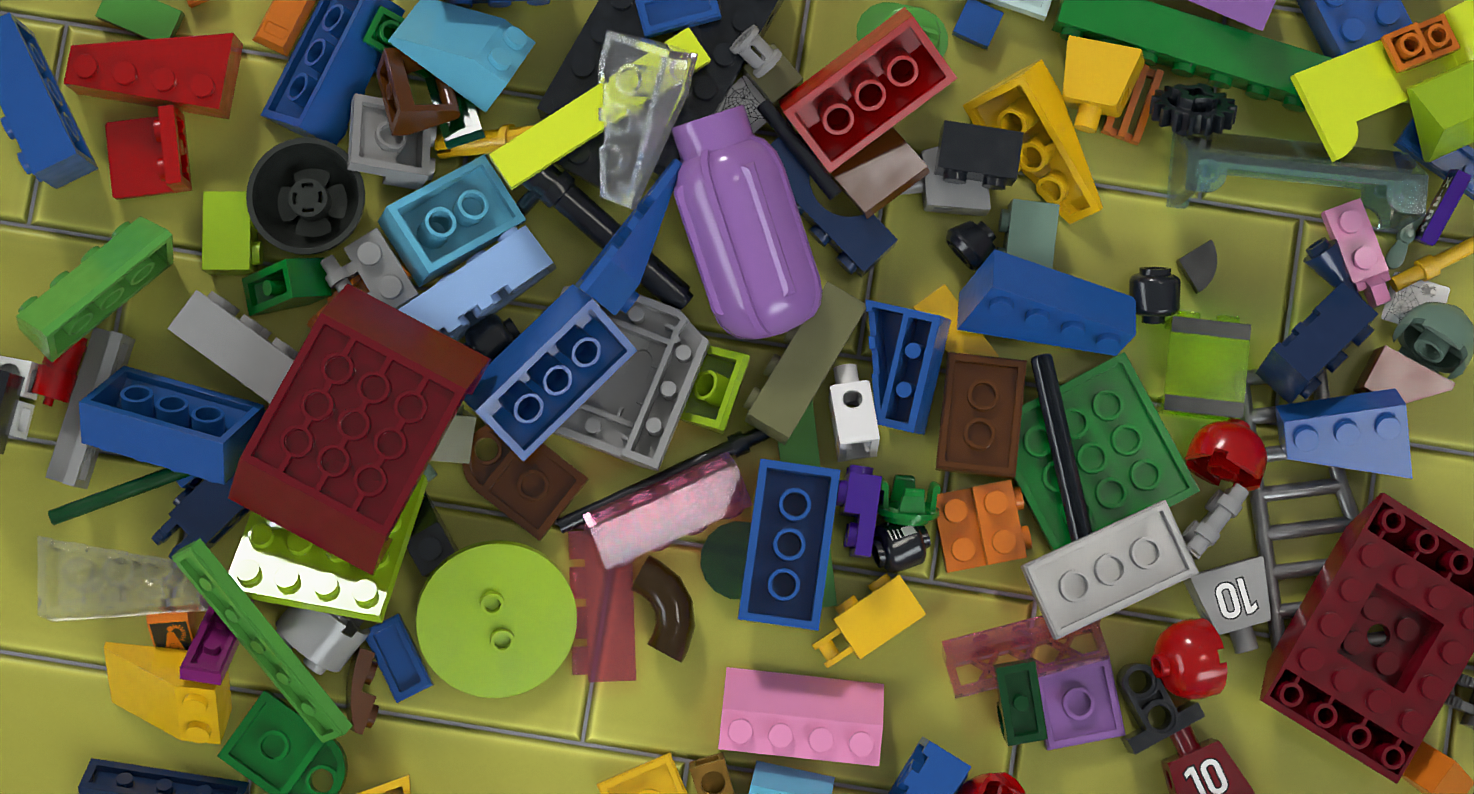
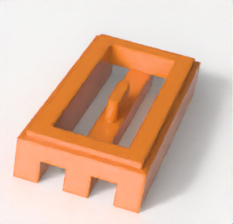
[1101,64,1164,145]

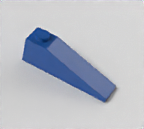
[575,159,682,315]

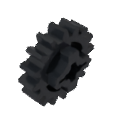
[1149,83,1237,137]

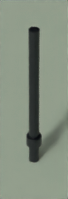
[557,428,772,534]

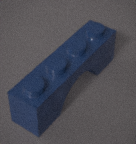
[770,137,898,278]

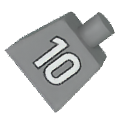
[1183,556,1271,654]

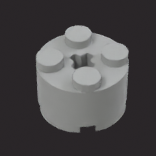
[276,606,370,675]

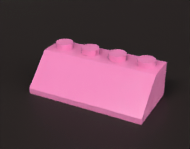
[718,667,884,766]

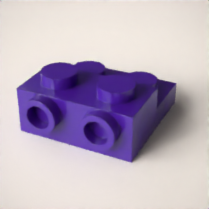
[836,465,882,558]

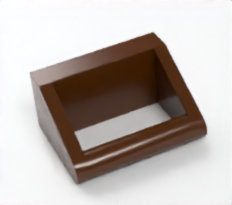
[376,48,461,136]

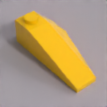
[962,59,1103,224]

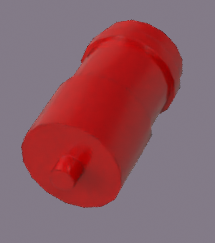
[30,337,88,407]

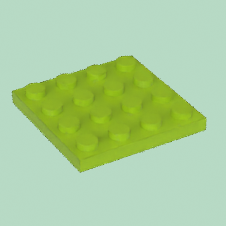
[229,474,428,623]

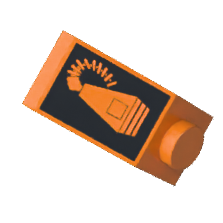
[146,612,206,650]

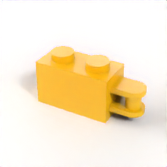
[812,573,927,668]

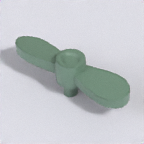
[1385,202,1426,269]

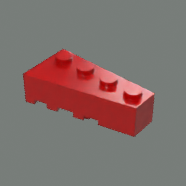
[64,33,243,119]

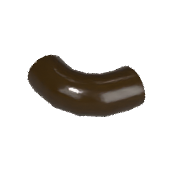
[631,555,695,663]

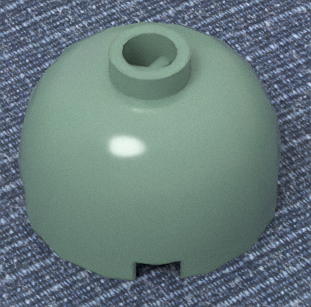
[1392,302,1474,379]

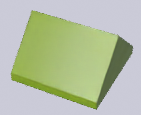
[1407,60,1474,162]
[680,346,750,435]

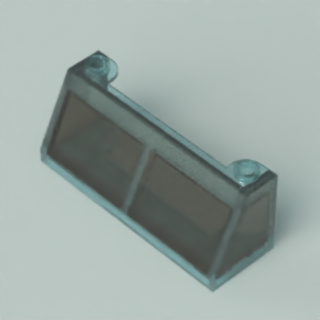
[1166,132,1429,231]

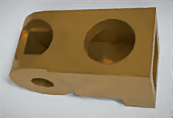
[689,752,735,794]

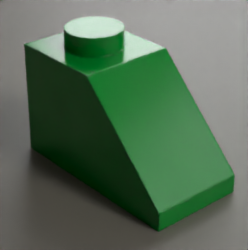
[242,257,332,316]

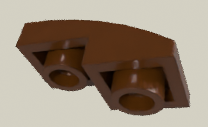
[346,648,379,735]

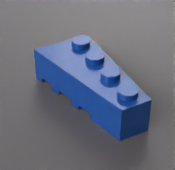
[957,249,1136,356]
[888,736,971,794]

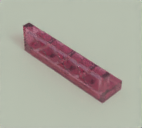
[942,616,1109,699]

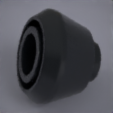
[946,220,996,271]

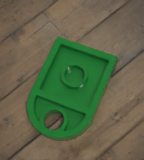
[217,690,348,794]

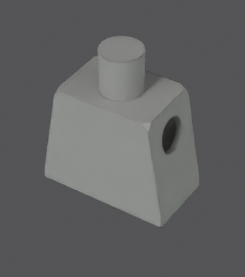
[900,146,991,216]

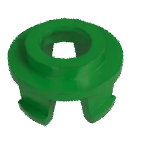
[877,475,941,526]

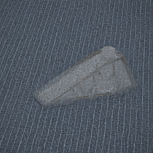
[598,30,698,209]

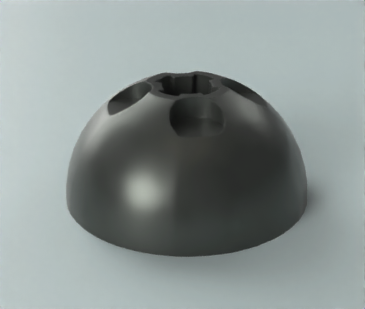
[246,137,365,255]

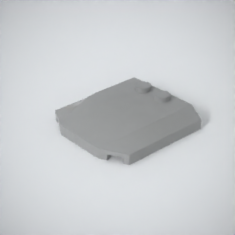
[553,286,710,471]

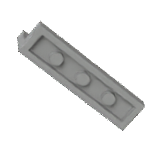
[45,327,135,489]

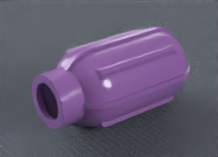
[671,104,822,340]

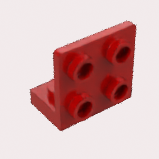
[105,105,192,200]

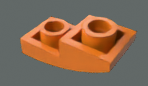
[1380,13,1460,73]

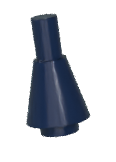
[1303,237,1362,299]

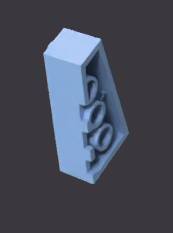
[398,225,556,341]

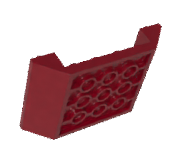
[228,283,491,575]

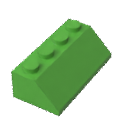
[16,216,174,362]

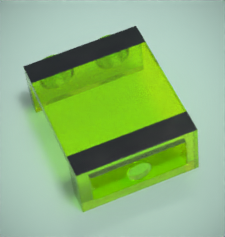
[1157,311,1251,421]

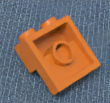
[935,480,1032,573]

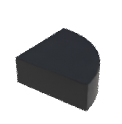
[1176,240,1217,294]

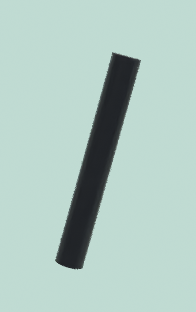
[756,99,842,201]

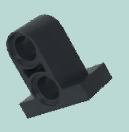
[1116,663,1205,755]

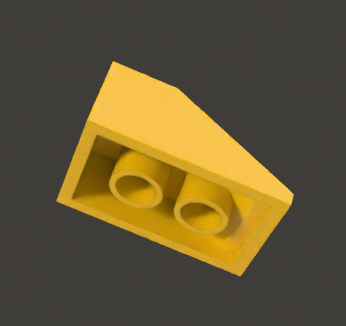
[104,642,232,745]

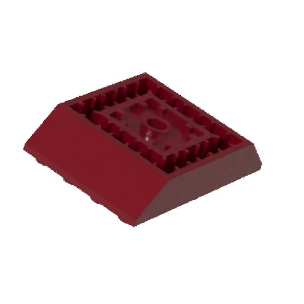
[1260,493,1474,784]

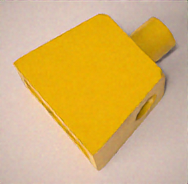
[1063,35,1145,133]

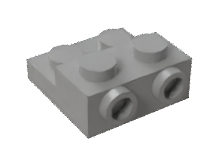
[347,93,437,190]

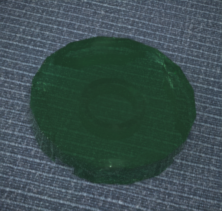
[700,521,751,599]

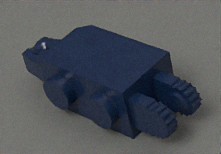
[151,476,250,563]

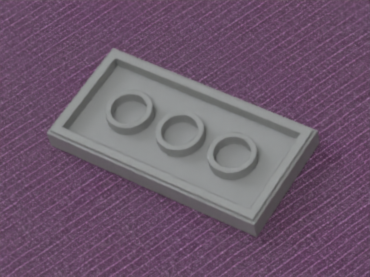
[1020,500,1199,640]

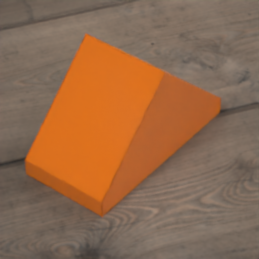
[1401,741,1474,794]

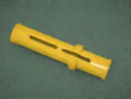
[435,124,534,159]

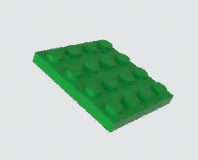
[1013,352,1200,551]

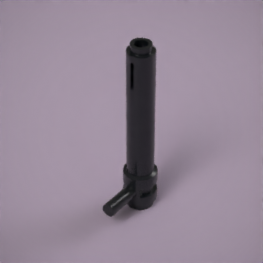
[516,163,694,310]

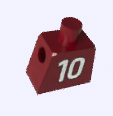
[1161,725,1255,794]

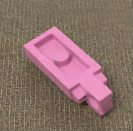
[1321,198,1391,308]

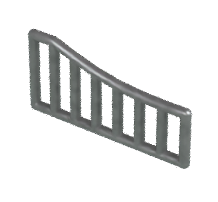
[1233,369,1386,652]

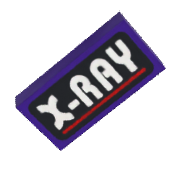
[1414,169,1471,246]

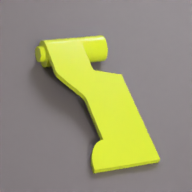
[1290,0,1474,163]

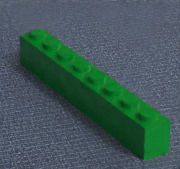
[1052,0,1333,112]

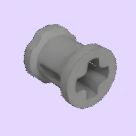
[730,25,782,78]

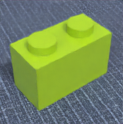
[202,191,264,275]

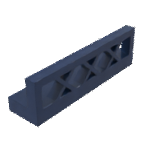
[78,758,249,794]

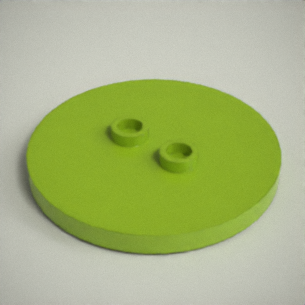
[415,540,577,698]

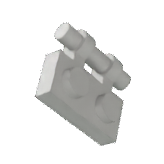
[320,228,419,310]
[1182,483,1249,560]

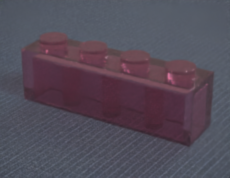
[582,451,753,570]

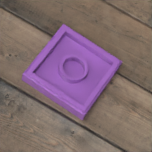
[1037,656,1126,750]

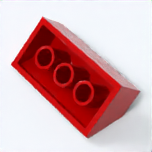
[778,7,957,173]

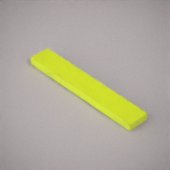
[489,27,711,190]

